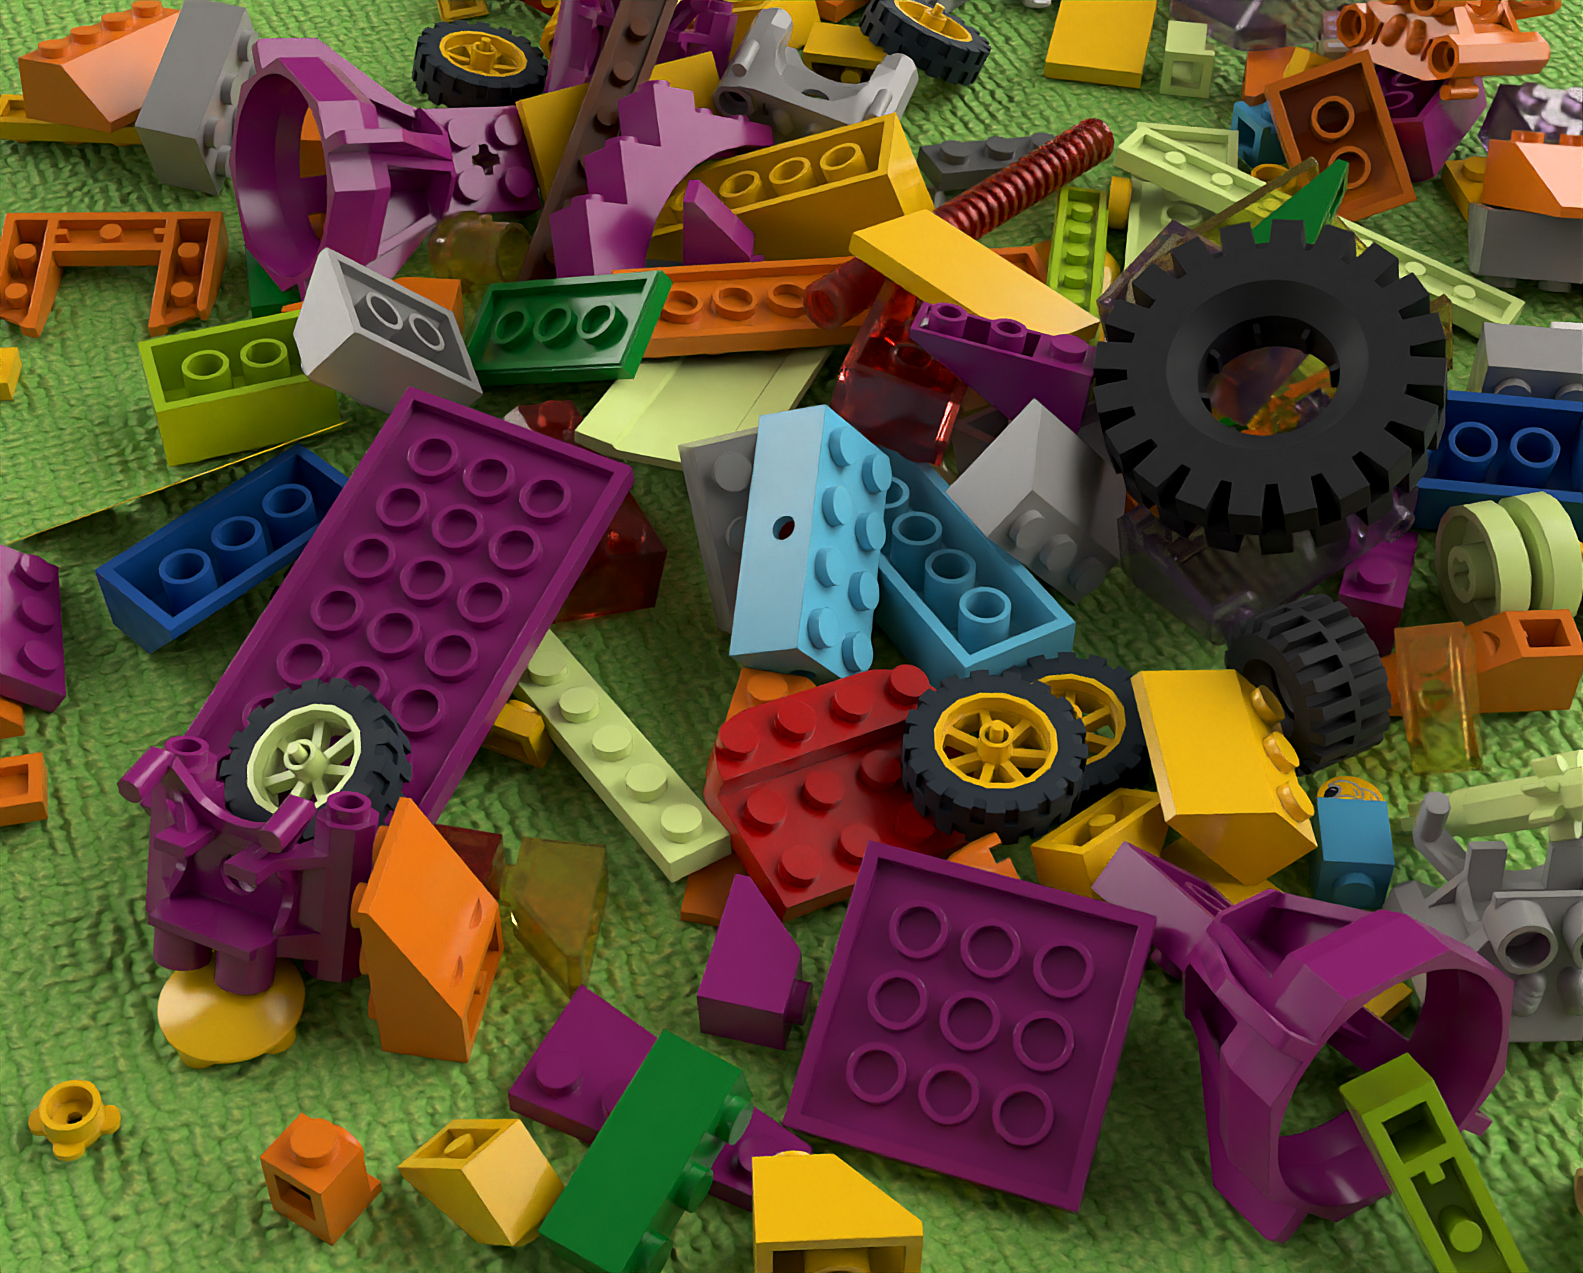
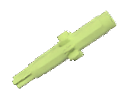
[1401,750,1583,843]

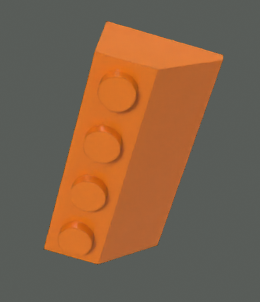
[18,0,181,133]

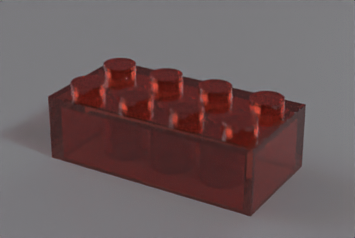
[829,278,972,467]

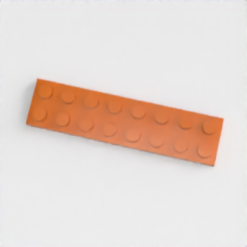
[611,246,1048,359]

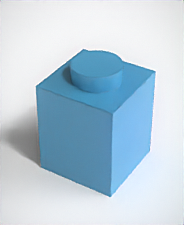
[1308,797,1395,910]

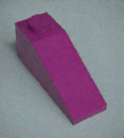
[1337,520,1419,658]

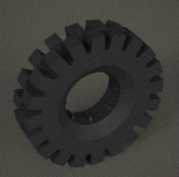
[1093,219,1447,555]

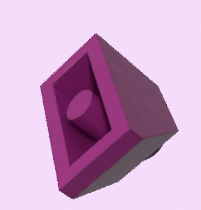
[683,180,764,266]
[697,874,813,1051]

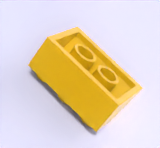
[1130,669,1318,886]

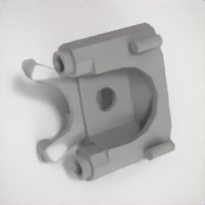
[712,7,919,146]
[1382,791,1583,1042]

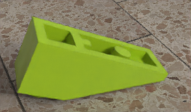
[1337,1052,1530,1273]

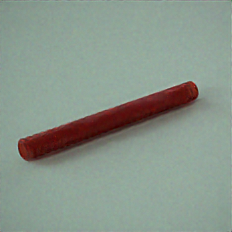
[803,118,1115,331]

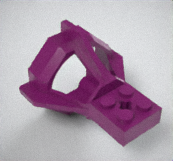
[229,38,542,302]
[1091,841,1514,1244]

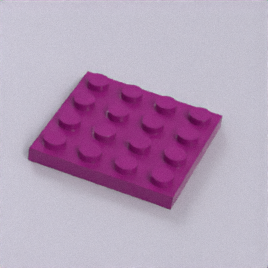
[782,840,1157,1216]

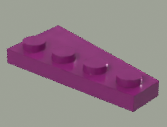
[508,984,812,1213]

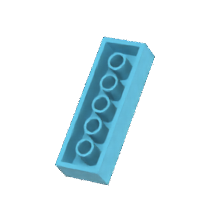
[840,404,1076,690]

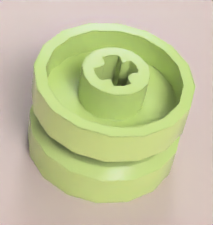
[1435,491,1583,629]

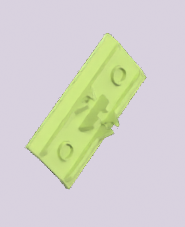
[575,345,836,471]

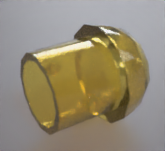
[428,210,531,294]

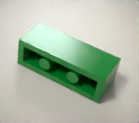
[537,1029,754,1273]

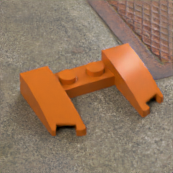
[0,211,229,338]

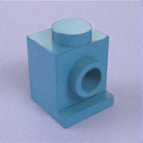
[1230,101,1287,169]

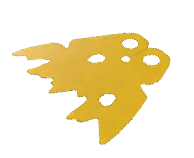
[6,421,348,545]

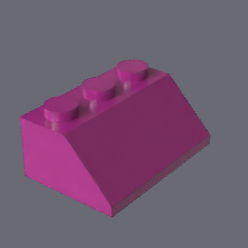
[1375,65,1487,183]

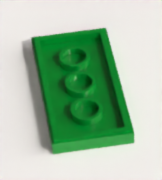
[464,270,673,386]

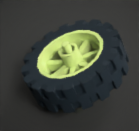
[220,678,412,844]

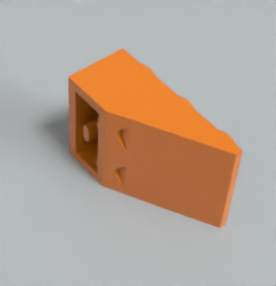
[350,797,504,1063]

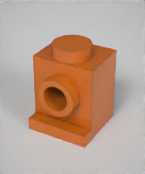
[260,1112,382,1246]

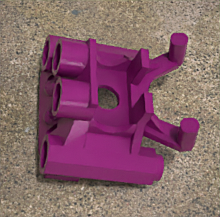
[544,0,738,94]
[117,736,379,995]

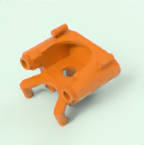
[1336,0,1562,101]

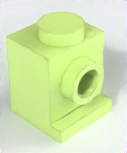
[1159,20,1215,98]

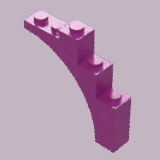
[549,80,774,278]

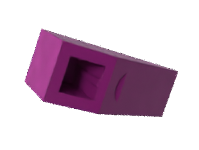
[909,302,1096,435]

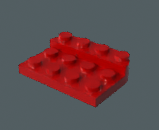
[703,664,974,923]

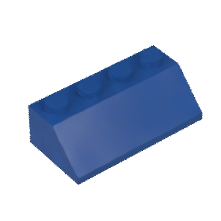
[95,442,349,654]

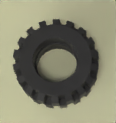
[1224,594,1392,777]

